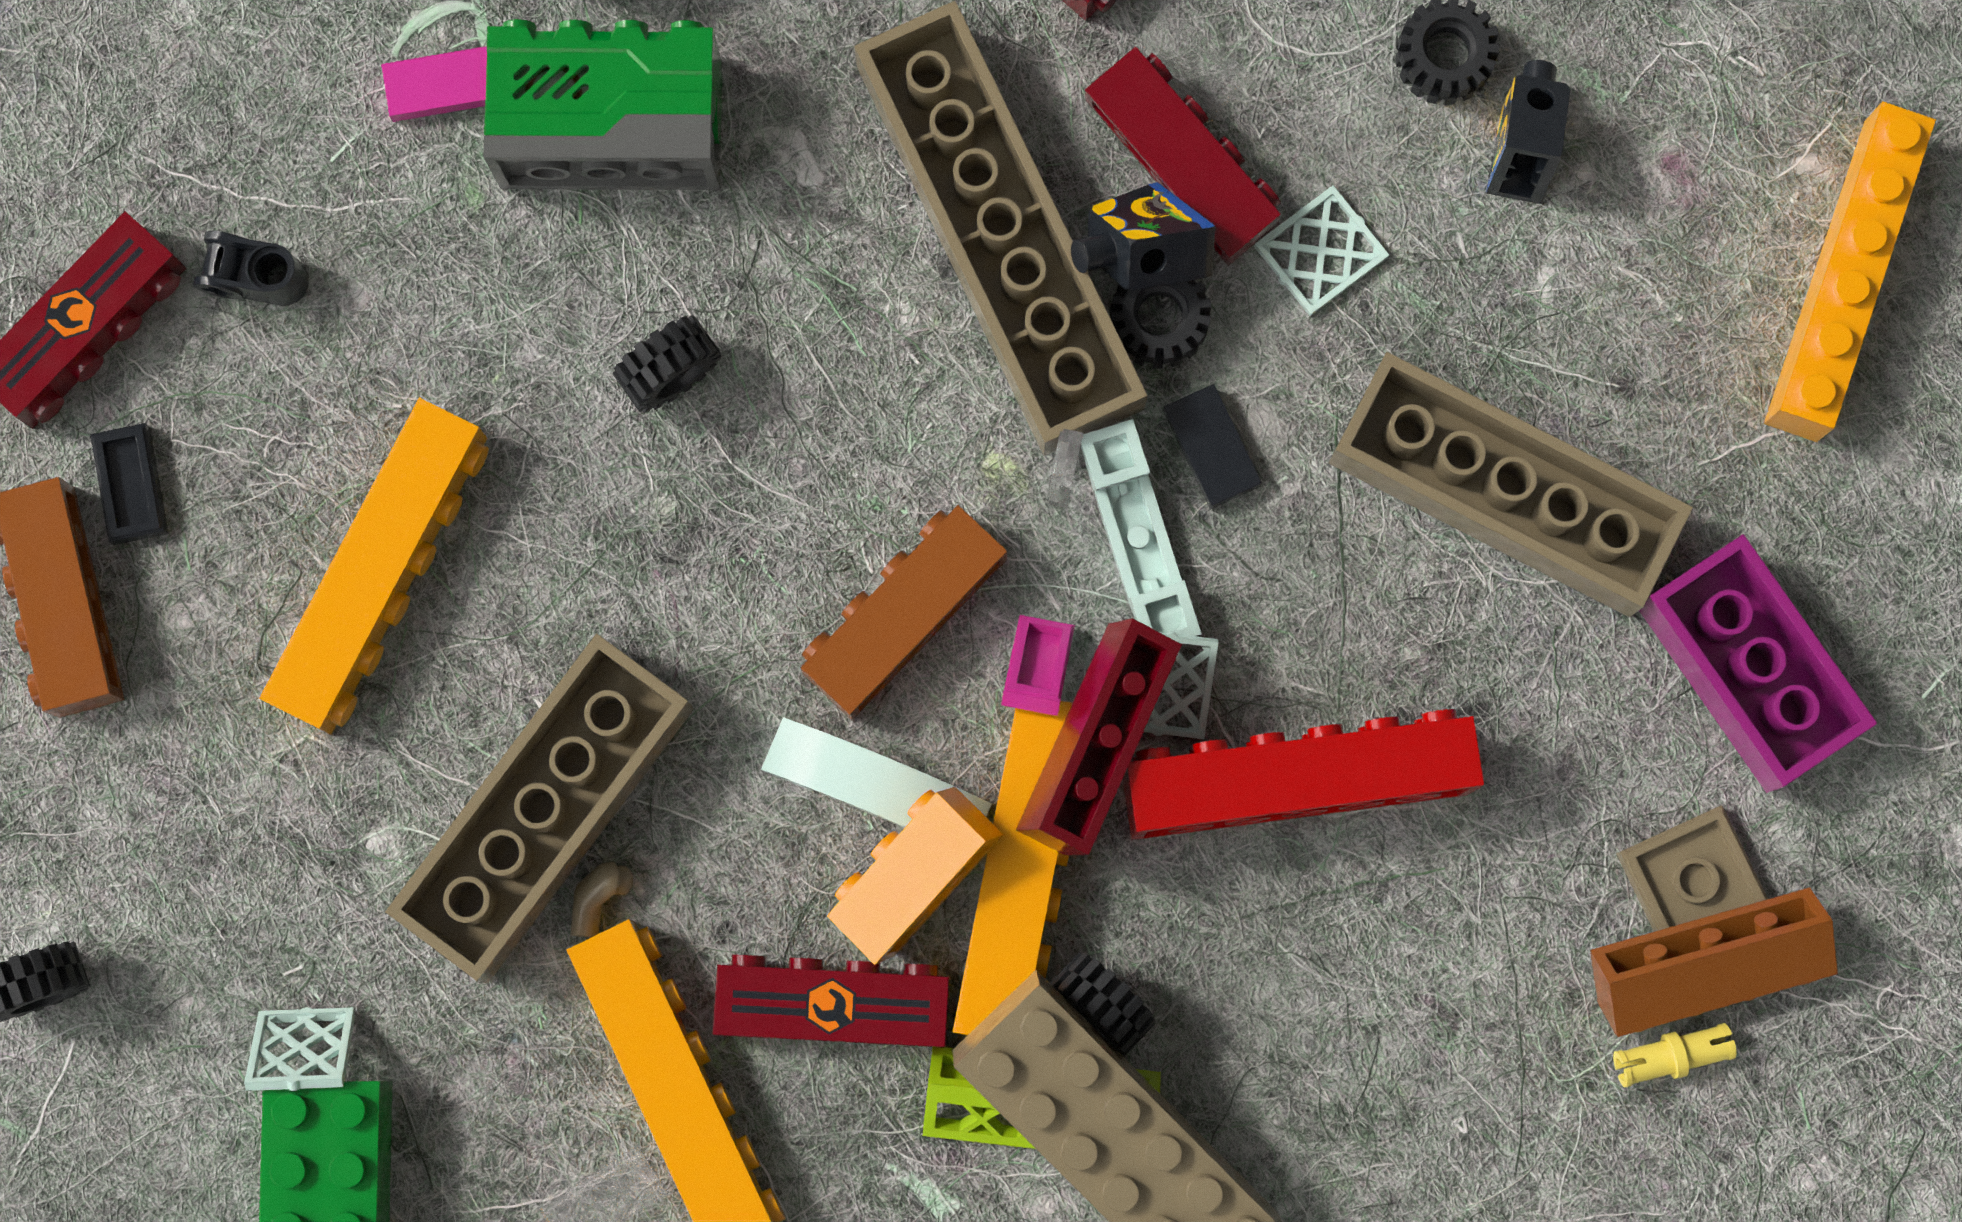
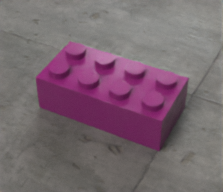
[1639,534,1877,793]

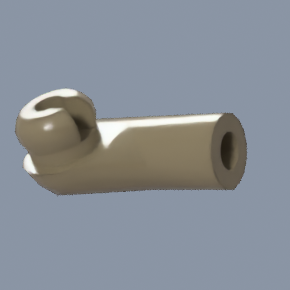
[570,861,633,938]

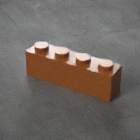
[0,477,125,718]
[801,505,1007,721]
[1590,887,1838,1037]

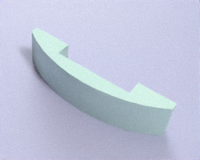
[1079,419,1202,636]
[761,718,992,828]

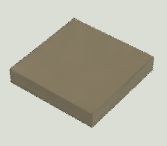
[1616,805,1768,932]

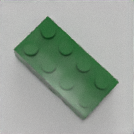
[259,1081,393,1222]

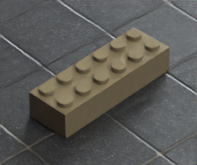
[1329,352,1693,617]
[385,633,694,983]
[953,970,1282,1222]

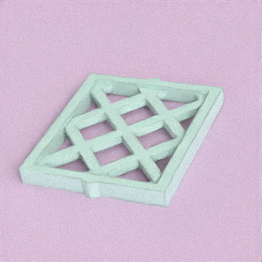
[1254,185,1389,317]
[1144,631,1219,739]
[244,1007,355,1091]

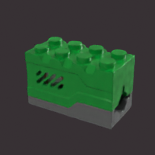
[483,19,722,190]

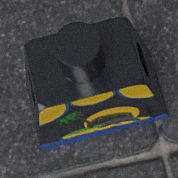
[1486,60,1570,204]
[1071,182,1215,290]

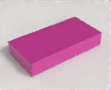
[381,46,487,122]
[1001,615,1075,716]

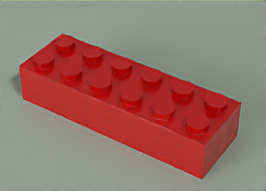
[1123,709,1484,841]

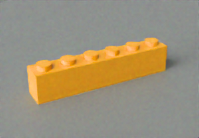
[1764,101,1936,442]
[259,398,489,735]
[953,701,1072,1036]
[566,919,786,1222]

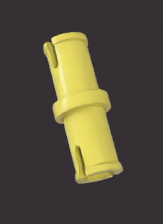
[1613,1023,1737,1087]

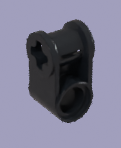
[193,231,309,306]

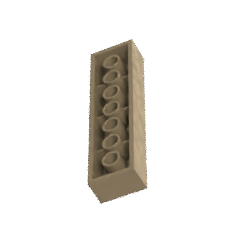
[854,1,1148,456]

